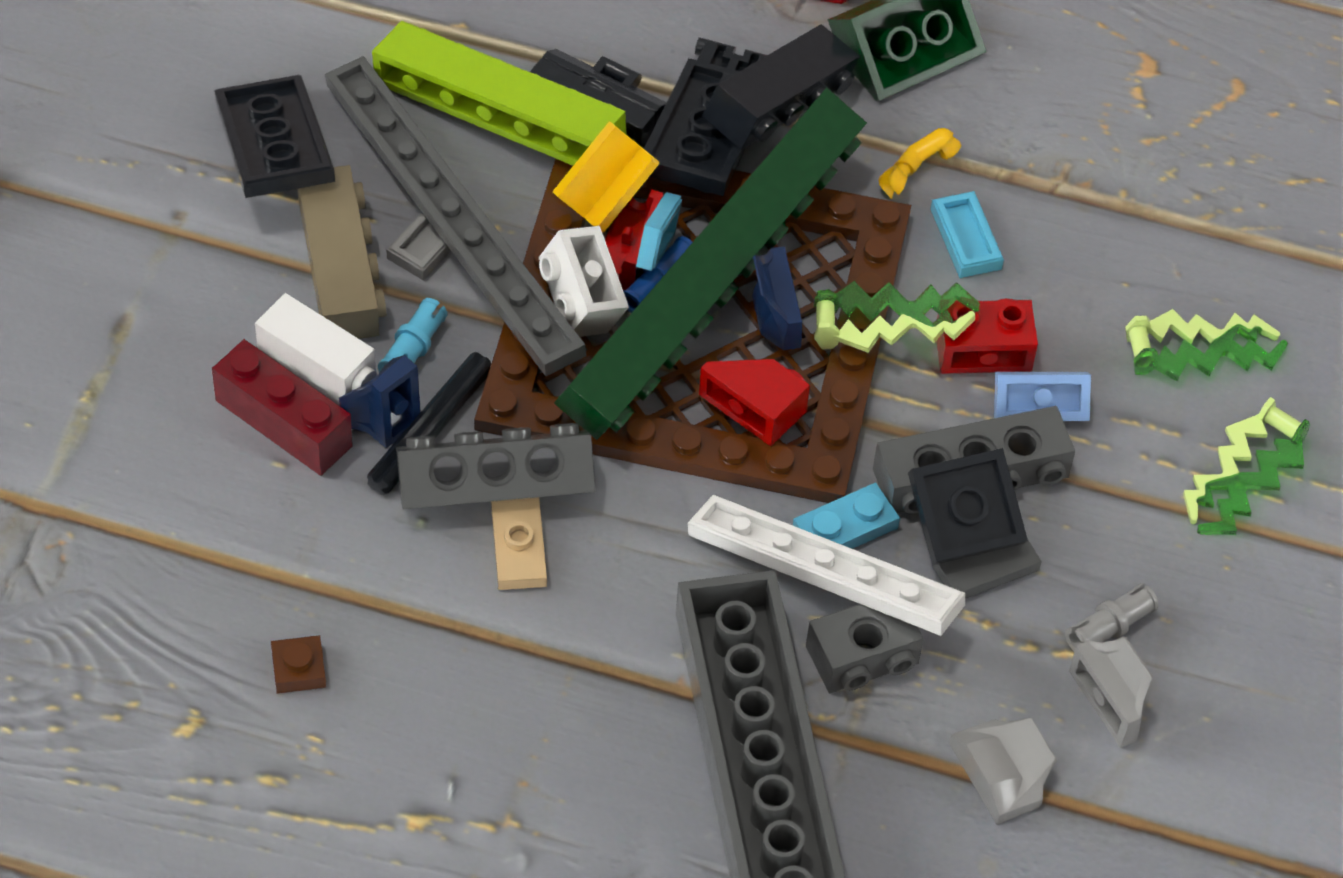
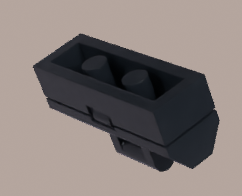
[530,49,667,149]

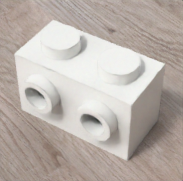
[539,226,629,337]

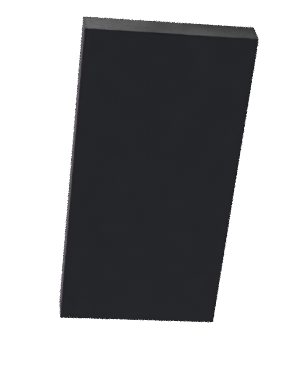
[214,75,336,198]

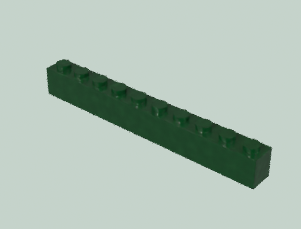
[554,88,867,440]

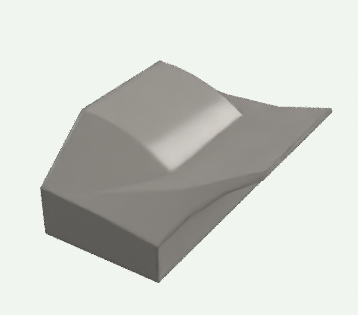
[1069,637,1153,748]
[950,717,1057,825]

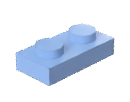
[994,372,1091,421]

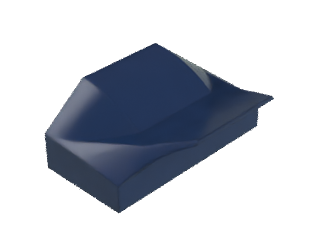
[752,246,802,350]
[339,355,421,449]

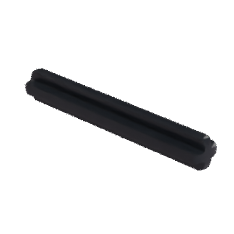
[367,352,491,495]

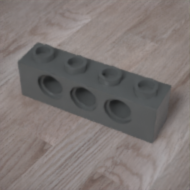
[873,406,1076,513]
[396,423,596,509]

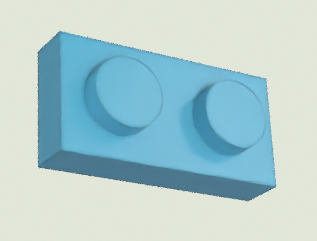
[793,482,900,549]

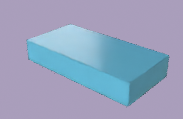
[930,191,1004,278]
[636,192,682,271]

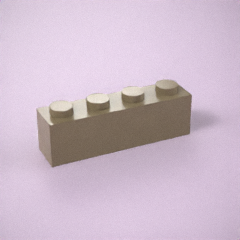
[297,165,387,339]

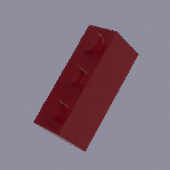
[212,339,353,476]

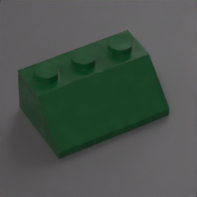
[828,0,987,101]

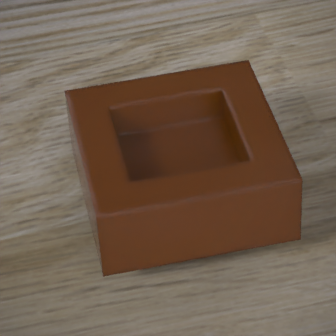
[271,635,326,694]

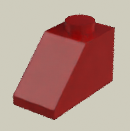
[699,359,810,446]

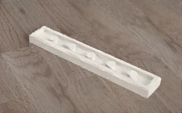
[687,495,965,636]

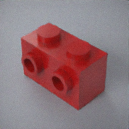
[935,298,1038,374]

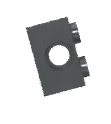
[806,604,924,694]

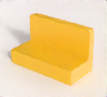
[553,121,659,233]

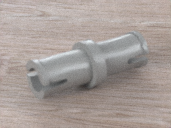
[1065,583,1158,651]

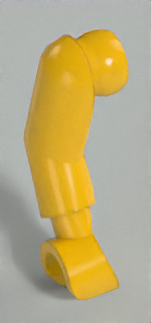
[878,127,962,199]

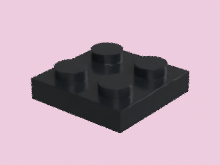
[908,448,1028,565]

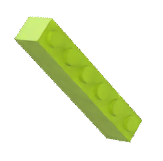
[372,20,626,166]

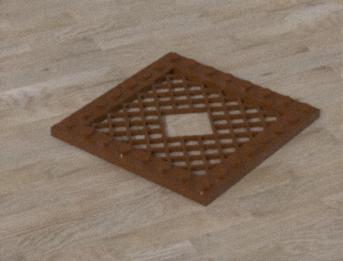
[474,158,912,503]

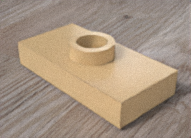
[491,497,547,590]

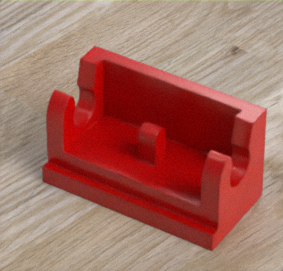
[605,189,663,290]

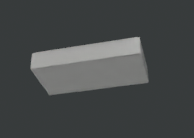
[387,213,451,280]

